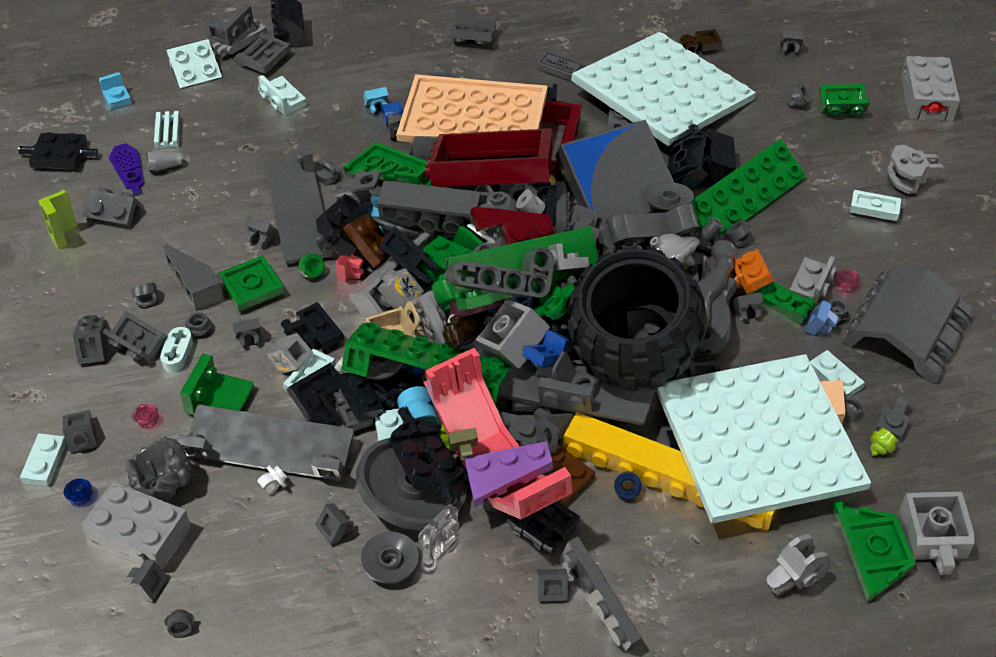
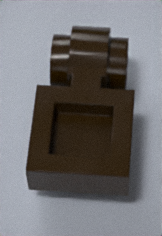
[679,29,723,53]
[442,309,478,346]

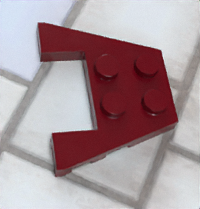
[470,207,555,305]

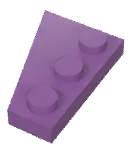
[464,441,553,507]

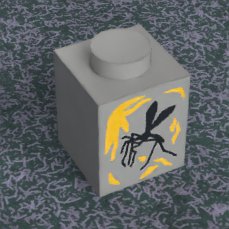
[377,268,424,309]
[266,333,313,374]

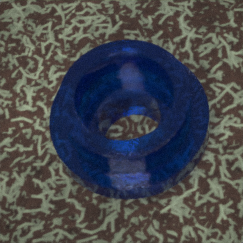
[64,478,93,505]

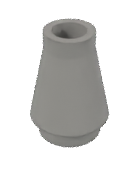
[146,149,182,172]

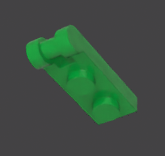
[743,281,816,324]

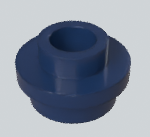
[614,472,642,500]

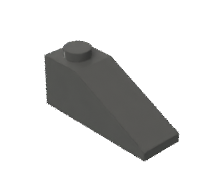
[163,245,225,310]

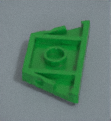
[832,501,916,601]

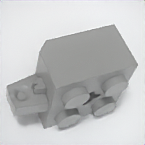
[475,299,550,369]
[899,492,974,575]

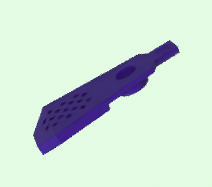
[109,143,144,196]

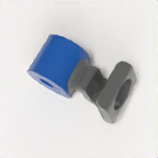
[381,101,403,138]

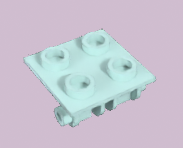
[166,39,222,89]

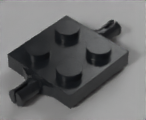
[18,132,98,169]

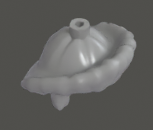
[644,233,700,266]

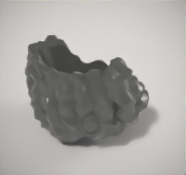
[126,437,191,500]

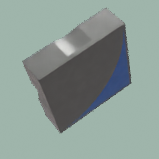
[555,119,674,219]

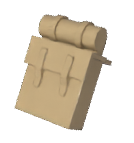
[363,301,426,337]

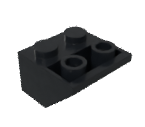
[271,0,305,48]

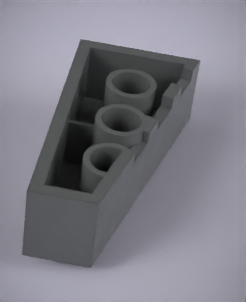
[377,181,482,240]

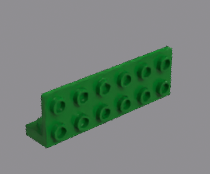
[692,139,806,243]
[447,226,598,310]
[341,322,511,407]

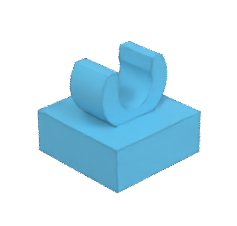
[363,87,388,114]

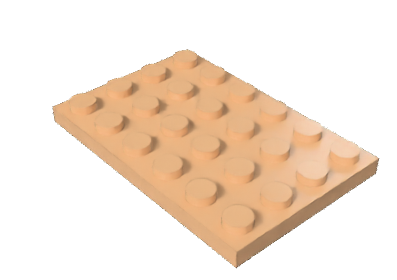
[396,74,548,143]

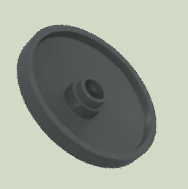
[356,438,467,530]

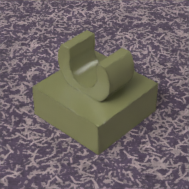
[448,427,478,461]

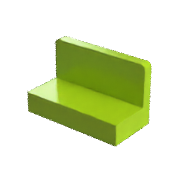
[38,190,77,249]

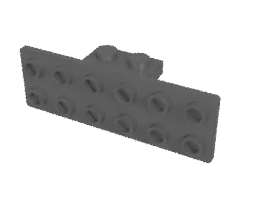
[499,359,656,425]

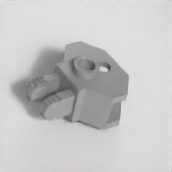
[886,144,945,194]
[766,534,831,596]

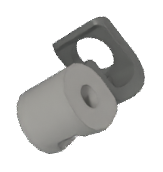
[507,183,545,214]

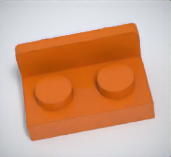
[731,249,774,295]

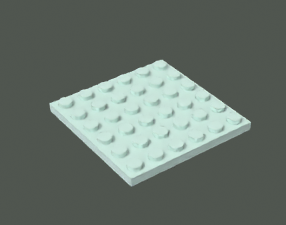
[571,32,756,146]
[656,354,871,524]

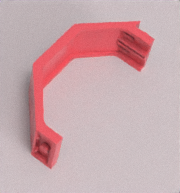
[424,348,573,519]

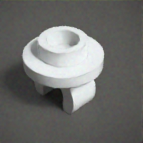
[257,465,288,495]

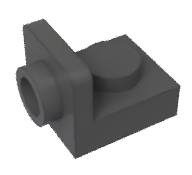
[63,410,96,453]

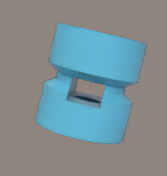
[397,386,440,424]

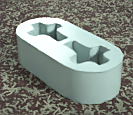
[160,327,193,372]

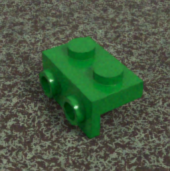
[819,84,870,115]

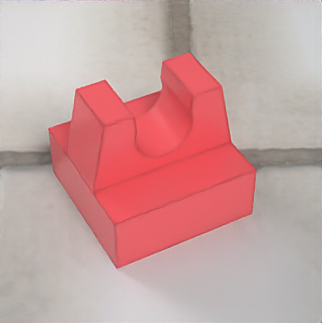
[335,252,364,282]

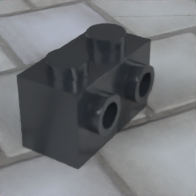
[702,129,736,182]

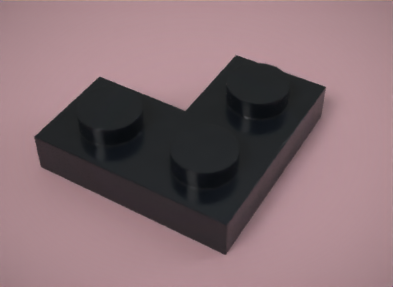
[286,362,340,425]

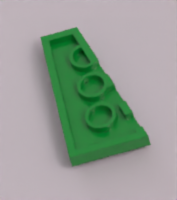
[343,142,428,184]

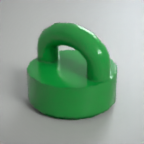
[298,253,325,278]

